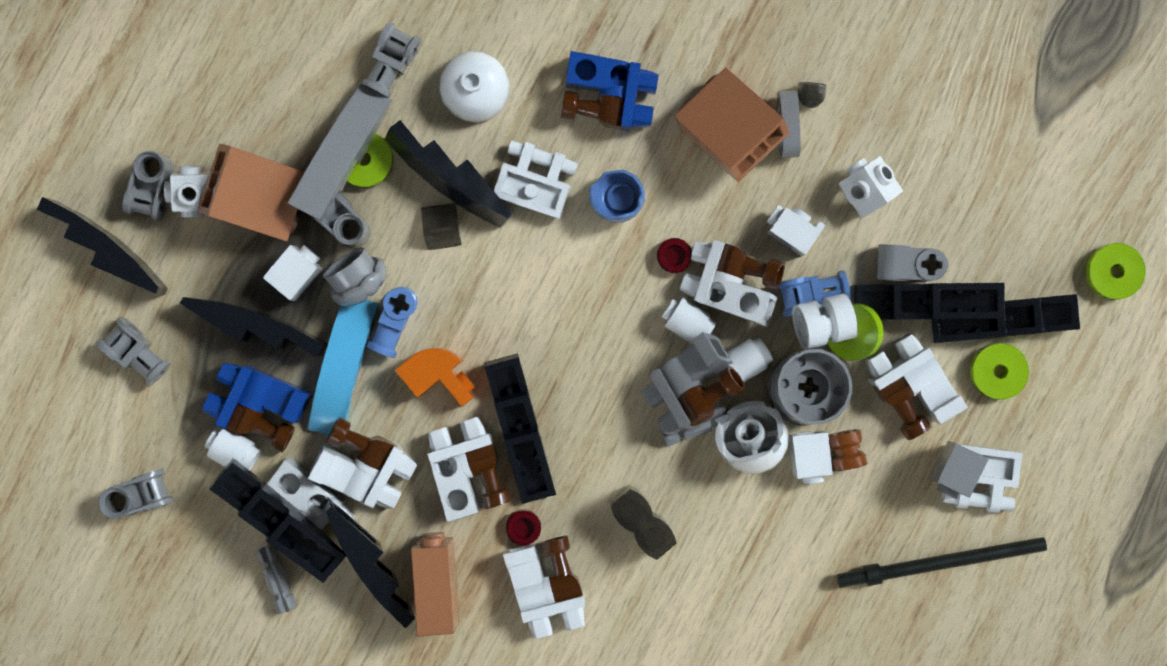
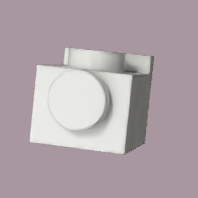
[766,205,826,257]

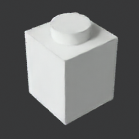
[263,245,323,301]
[788,430,833,484]

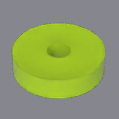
[347,133,394,188]
[1085,243,1146,300]
[827,303,884,361]
[969,343,1029,400]

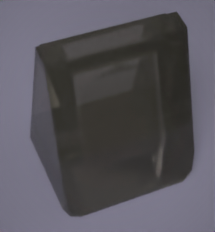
[421,203,462,250]

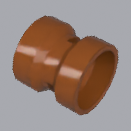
[828,429,868,471]

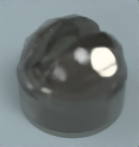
[797,82,827,108]

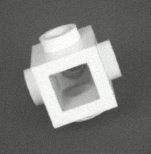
[838,156,903,219]
[164,165,210,217]

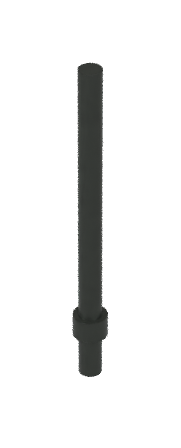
[837,537,1047,588]

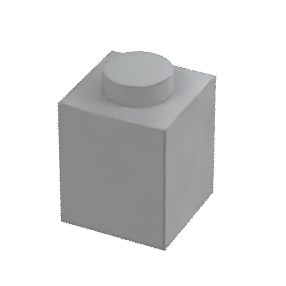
[930,441,989,499]

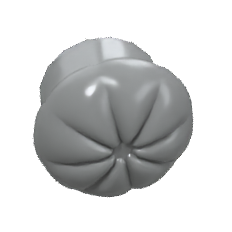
[323,247,386,307]

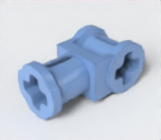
[778,270,851,317]
[366,287,418,358]

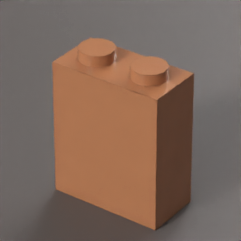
[674,67,790,182]
[197,144,305,241]
[411,532,459,637]

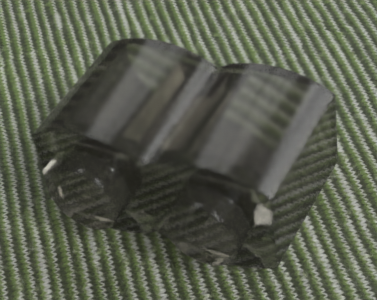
[610,485,677,560]

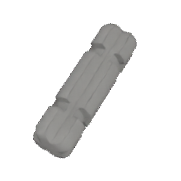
[661,406,729,446]
[257,545,296,614]

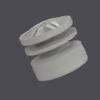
[767,349,852,425]

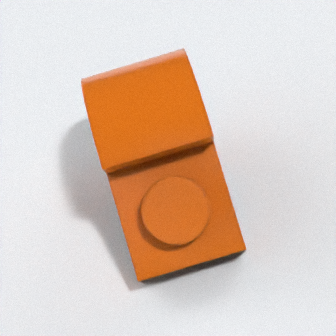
[395,348,475,407]

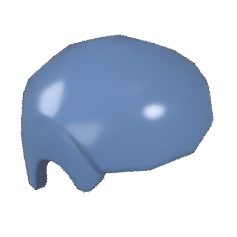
[589,169,645,223]

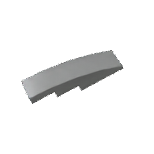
[288,84,392,221]

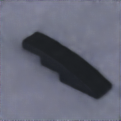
[384,120,513,228]
[37,197,168,295]
[854,283,1005,320]
[932,294,1080,343]
[180,297,328,356]
[484,353,556,504]
[209,458,346,583]
[323,497,415,629]

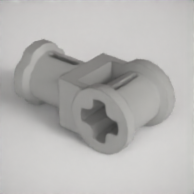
[361,22,422,98]
[96,316,171,387]

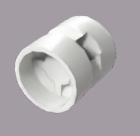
[792,293,857,350]

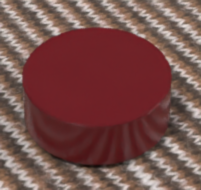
[657,238,692,273]
[506,509,541,546]

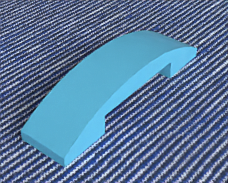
[308,300,379,435]

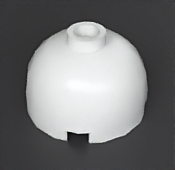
[439,51,510,123]
[715,401,789,474]

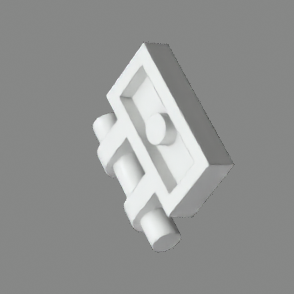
[494,140,578,219]
[941,444,1023,513]

